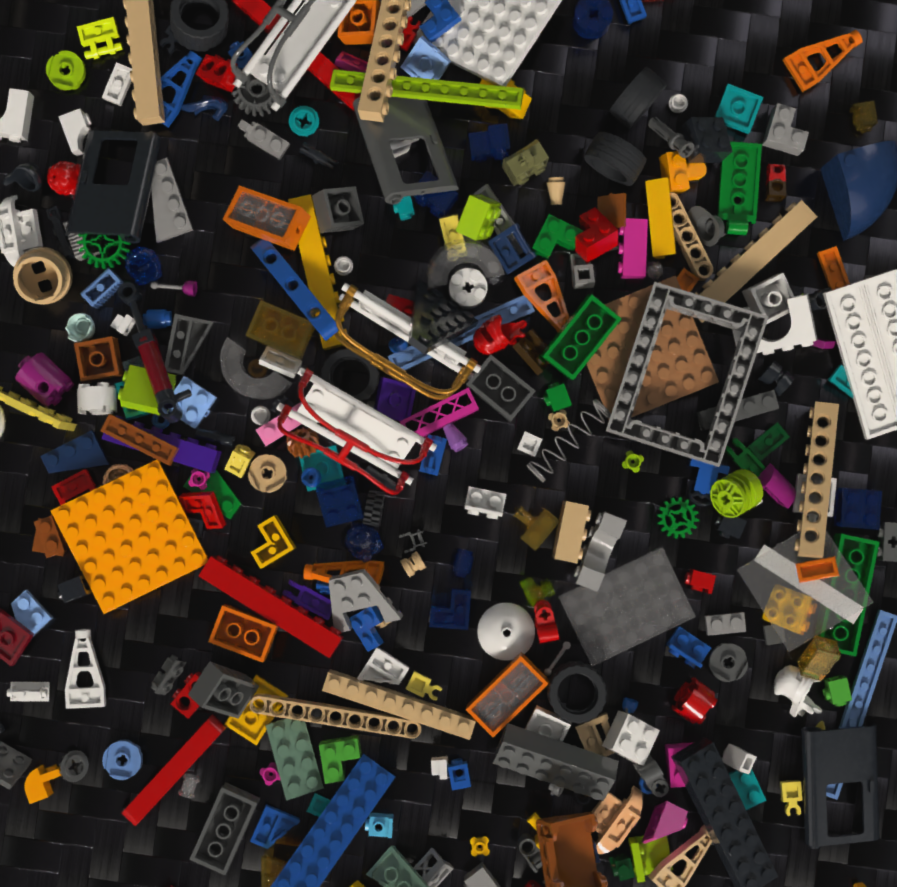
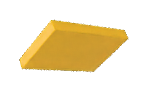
[224,675,288,745]

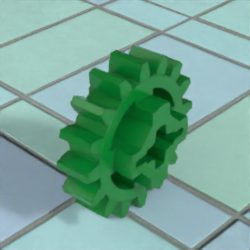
[656,497,699,539]

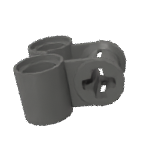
[633,754,669,797]

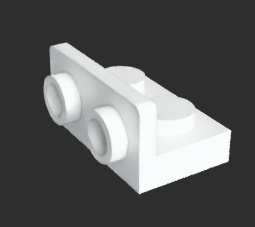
[464,486,506,519]

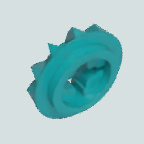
[289,106,319,137]

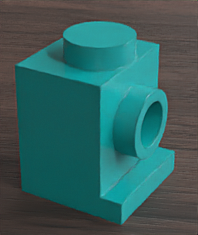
[393,196,415,221]

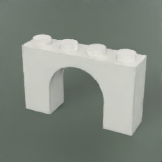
[0,88,34,143]
[732,294,817,355]

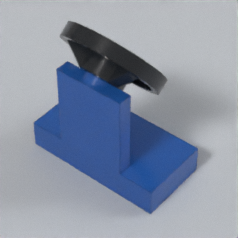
[688,458,730,506]

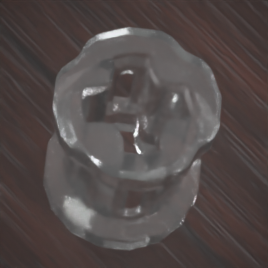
[178,773,200,798]

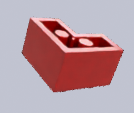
[575,207,618,263]

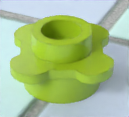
[622,451,644,473]

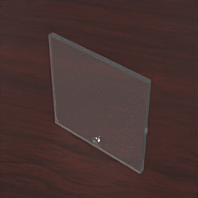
[737,531,874,652]

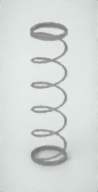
[527,399,611,482]

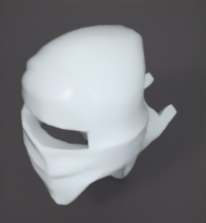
[774,665,822,717]

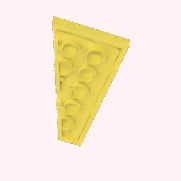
[0,386,77,431]

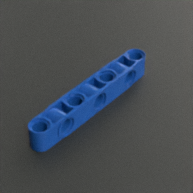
[250,239,339,341]

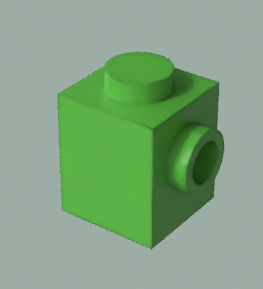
[823,675,852,706]

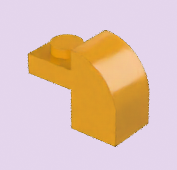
[25,764,62,804]

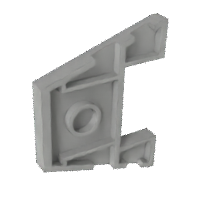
[328,569,403,632]

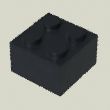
[679,117,733,163]

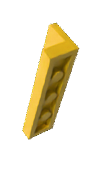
[645,177,676,259]

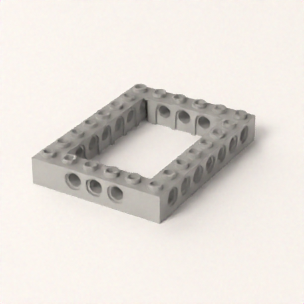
[606,282,769,467]

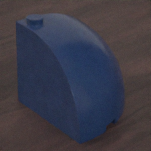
[820,140,897,241]

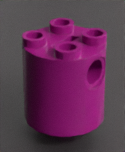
[15,352,74,407]

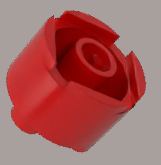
[672,678,717,724]

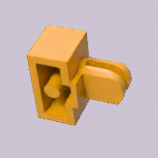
[659,151,707,194]

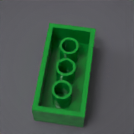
[540,294,622,380]

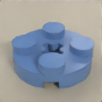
[102,740,143,780]

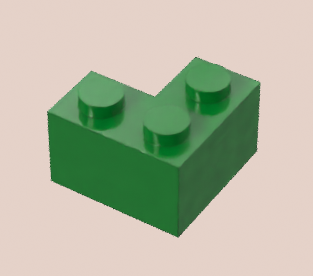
[532,214,583,260]

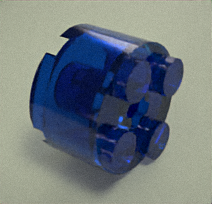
[573,0,613,39]

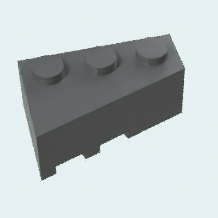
[165,314,214,376]

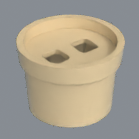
[13,247,73,304]

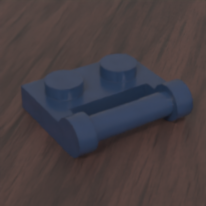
[488,223,537,275]

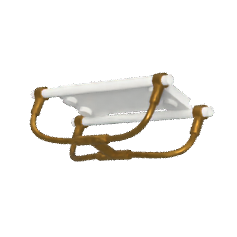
[334,283,482,400]

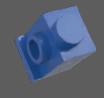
[228,41,253,71]
[448,758,471,790]

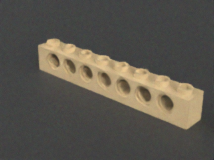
[357,0,411,122]
[795,401,839,559]

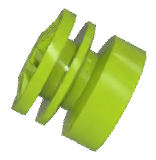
[710,469,763,518]

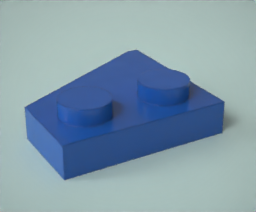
[250,804,300,849]

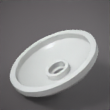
[477,603,535,660]

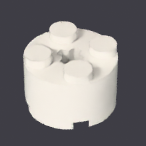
[449,268,487,309]
[77,382,117,415]

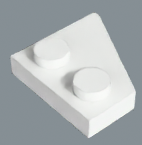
[357,647,410,685]

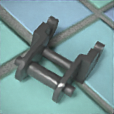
[399,529,427,553]

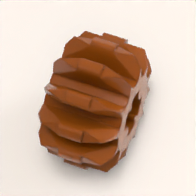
[286,426,319,459]

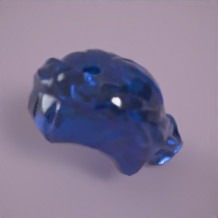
[125,247,162,286]
[345,523,384,562]

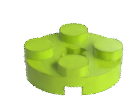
[46,51,86,90]

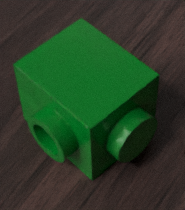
[543,382,572,412]

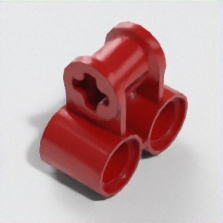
[534,600,559,643]

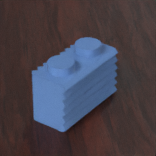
[80,268,124,309]

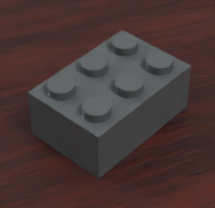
[466,355,535,422]
[188,662,259,719]

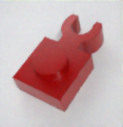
[400,16,421,52]

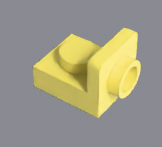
[225,444,255,478]

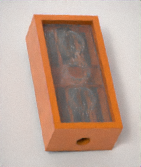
[223,185,311,251]
[466,652,549,737]

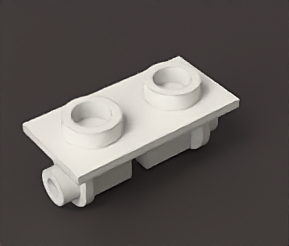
[7,682,50,701]

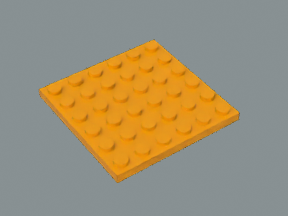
[50,459,209,614]

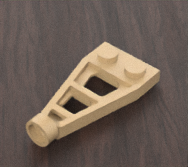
[648,825,712,887]

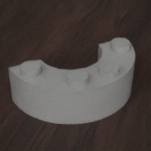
[574,512,627,592]

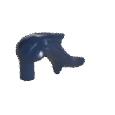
[181,95,228,121]

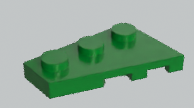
[183,469,242,519]

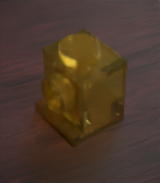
[849,101,878,133]

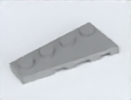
[151,158,193,243]

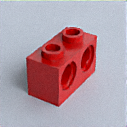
[196,54,238,92]
[171,671,201,719]

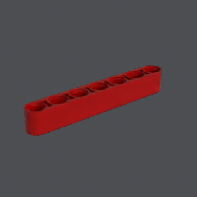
[121,714,227,826]

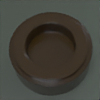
[248,359,268,378]

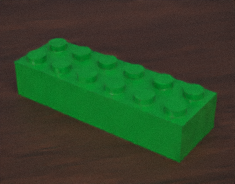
[812,533,880,656]

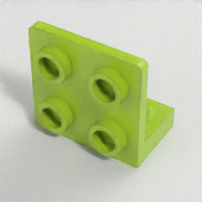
[628,835,673,883]

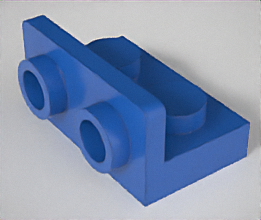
[666,626,711,668]

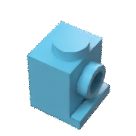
[365,813,394,838]

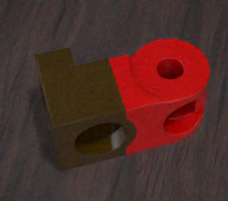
[765,164,786,202]

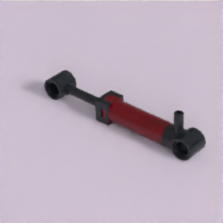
[117,282,192,423]

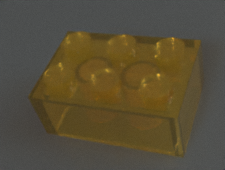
[245,300,315,360]

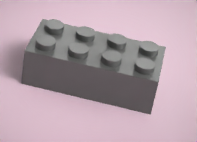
[189,782,260,875]

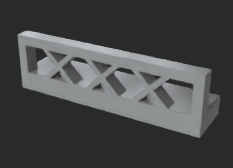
[414,848,454,887]

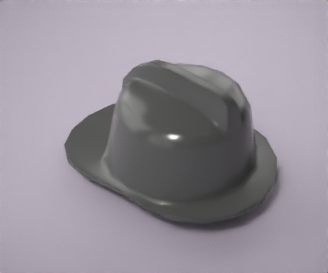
[687,206,726,246]

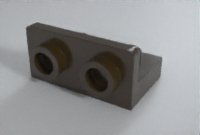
[512,329,549,375]

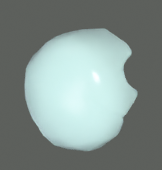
[65,313,95,342]

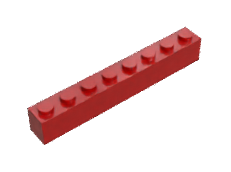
[199,555,344,658]

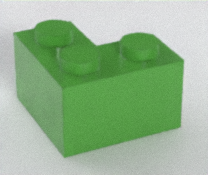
[319,735,362,784]

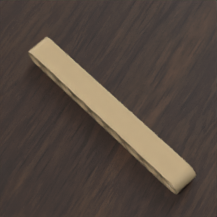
[250,693,421,738]

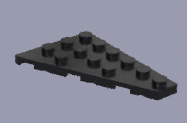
[408,280,479,354]

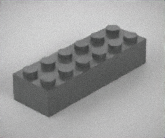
[493,723,619,801]

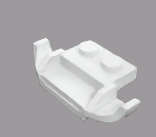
[0,195,43,267]

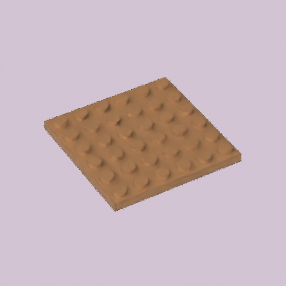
[586,276,719,420]

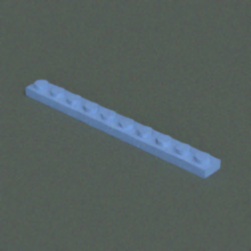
[826,609,897,800]

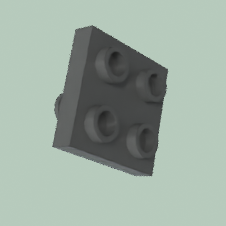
[0,741,33,790]

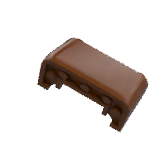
[536,812,608,887]

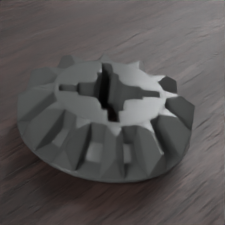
[59,750,89,782]

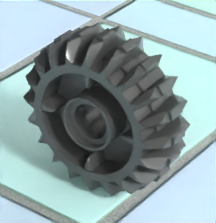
[232,73,280,116]

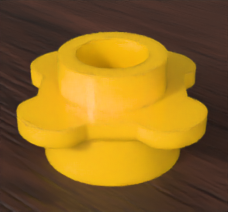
[470,836,490,857]

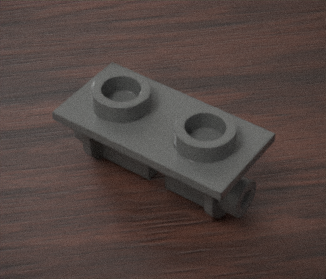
[151,654,186,695]

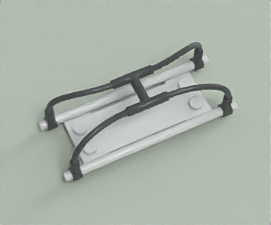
[230,0,357,111]

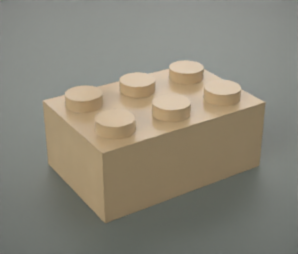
[552,501,591,563]

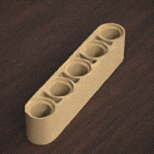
[670,192,713,281]

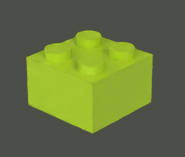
[456,194,502,241]

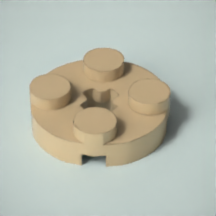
[248,454,287,493]

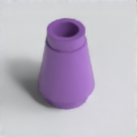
[443,423,468,452]

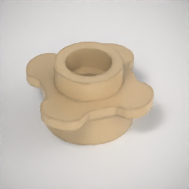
[548,410,570,431]

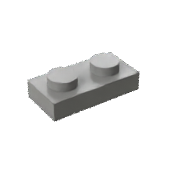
[705,612,746,636]

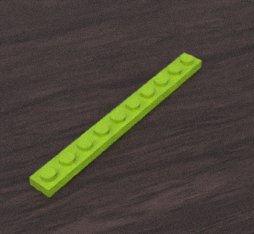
[330,69,524,110]

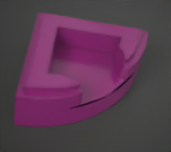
[812,337,836,349]

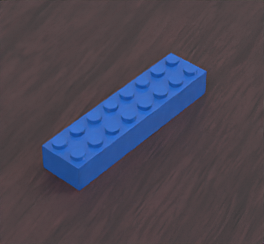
[271,754,395,887]

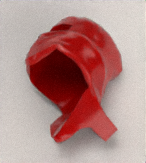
[473,314,527,355]

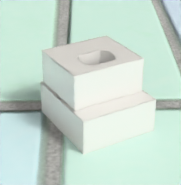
[110,314,136,336]
[431,756,448,780]

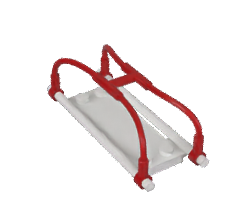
[276,367,437,495]

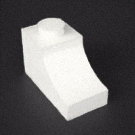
[58,109,92,156]

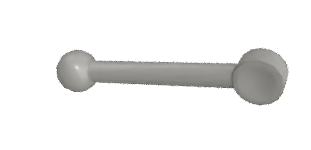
[544,641,571,676]

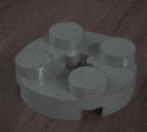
[708,643,748,682]

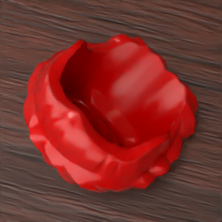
[47,161,81,195]

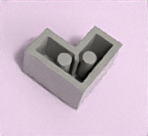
[762,103,809,156]

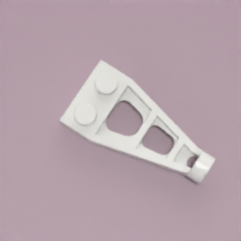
[65,629,106,709]

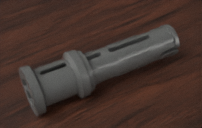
[648,117,694,158]

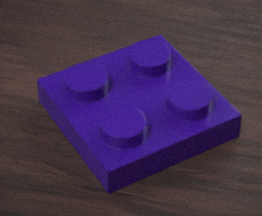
[374,377,416,423]

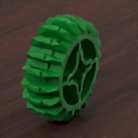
[77,234,131,269]

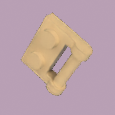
[575,713,614,757]

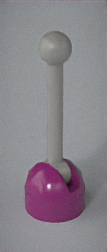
[151,281,197,296]

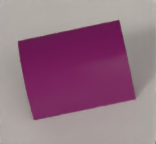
[758,463,796,508]

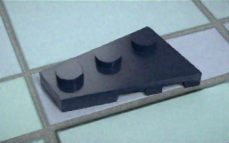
[40,430,111,473]

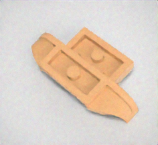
[591,785,643,854]

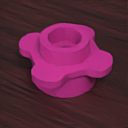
[188,468,210,490]
[260,762,280,786]

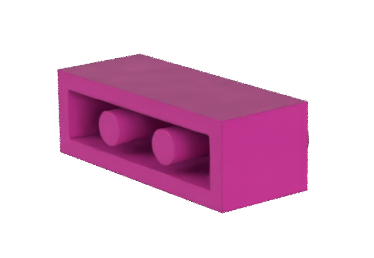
[617,218,648,279]

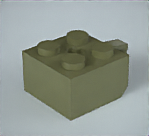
[502,139,549,186]

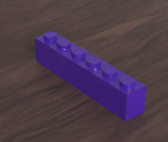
[102,415,222,473]

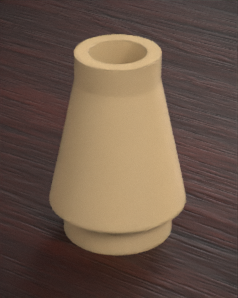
[547,177,565,205]

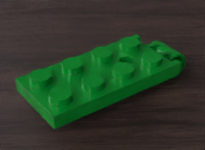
[717,141,762,235]

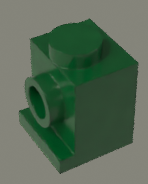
[609,852,635,881]

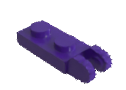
[282,579,332,620]

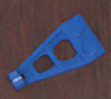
[161,50,202,128]

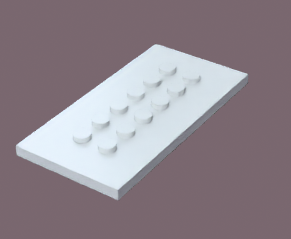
[823,269,897,440]

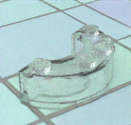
[427,239,504,287]
[220,337,292,400]

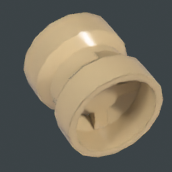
[400,551,426,577]

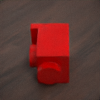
[684,569,716,594]

